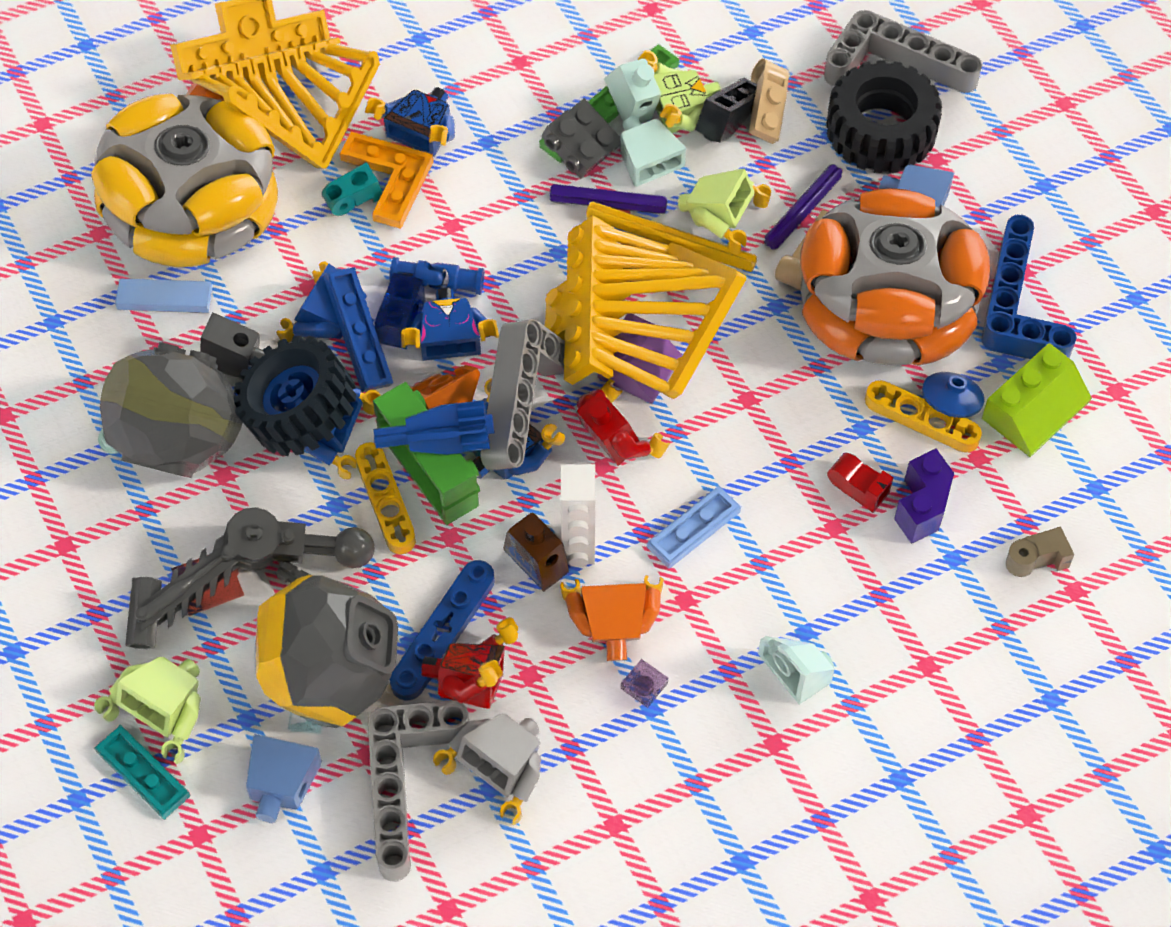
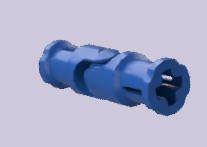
[389,257,485,295]

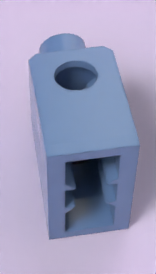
[879,165,954,207]
[246,734,322,823]

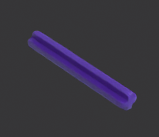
[764,164,843,250]
[550,184,667,214]

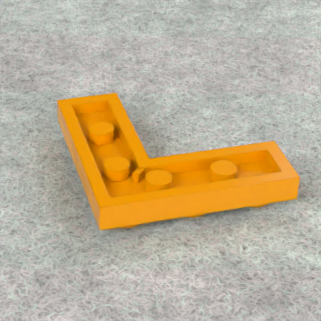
[340,131,434,229]

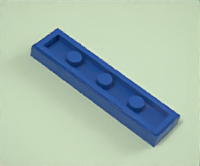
[323,267,393,392]

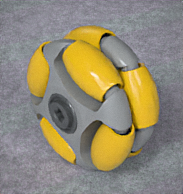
[91,93,278,267]

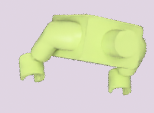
[94,657,201,764]

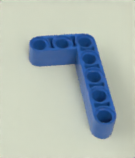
[982,214,1077,359]

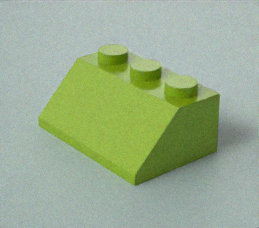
[981,343,1092,457]

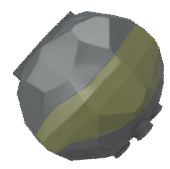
[100,342,243,478]

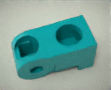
[322,162,383,216]

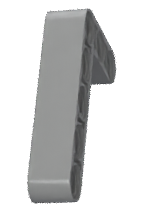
[824,10,982,93]
[481,319,565,470]
[368,700,469,882]

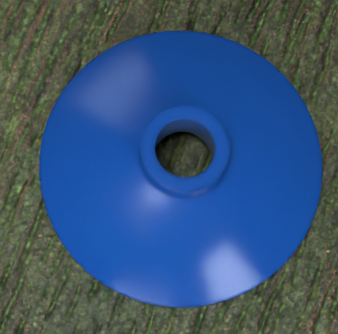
[922,372,985,418]

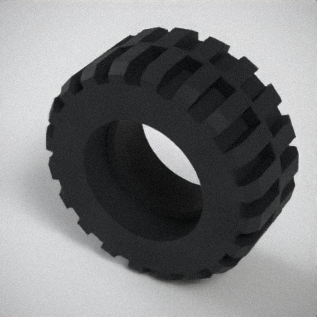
[826,60,942,173]

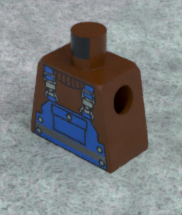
[503,513,569,592]

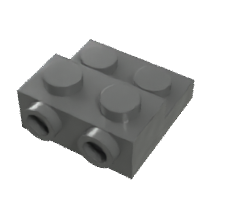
[541,98,620,179]

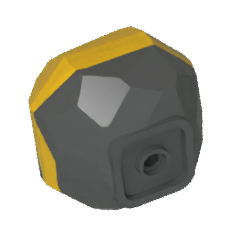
[255,575,398,728]

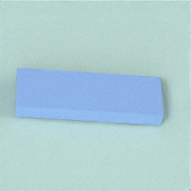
[115,278,213,313]
[647,486,741,569]

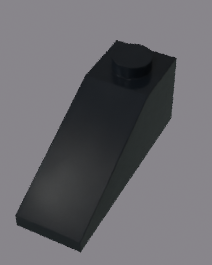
[695,78,757,143]

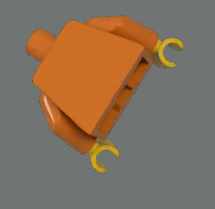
[560,575,664,661]

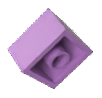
[598,314,682,404]

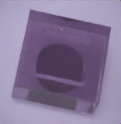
[620,659,669,708]

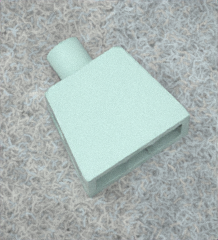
[604,58,661,123]
[620,116,686,187]

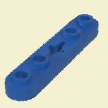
[390,560,495,701]

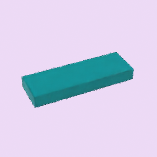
[94,725,190,820]

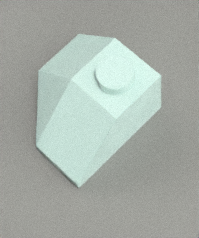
[758,636,835,705]

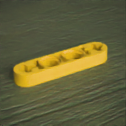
[865,380,982,453]
[355,442,416,555]

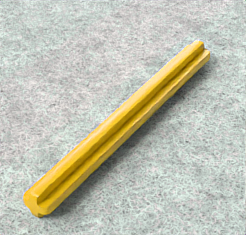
[586,202,757,272]

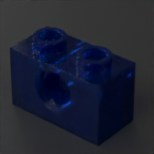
[374,273,426,350]

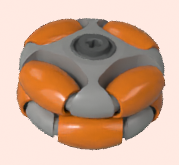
[800,188,990,366]

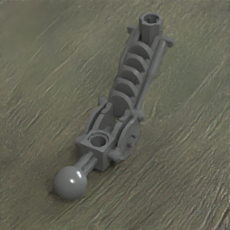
[125,507,375,649]

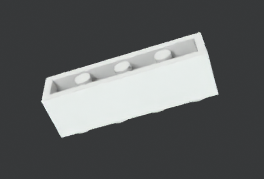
[561,464,596,567]

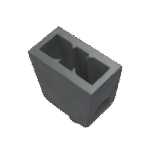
[200,312,265,379]

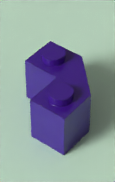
[894,448,954,544]

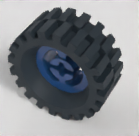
[233,336,356,456]

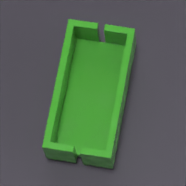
[373,382,480,526]

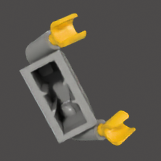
[433,714,541,825]

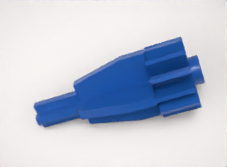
[373,400,495,455]

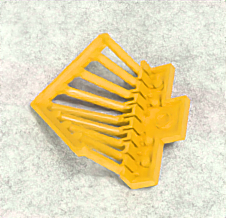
[170,0,380,169]
[544,215,746,399]

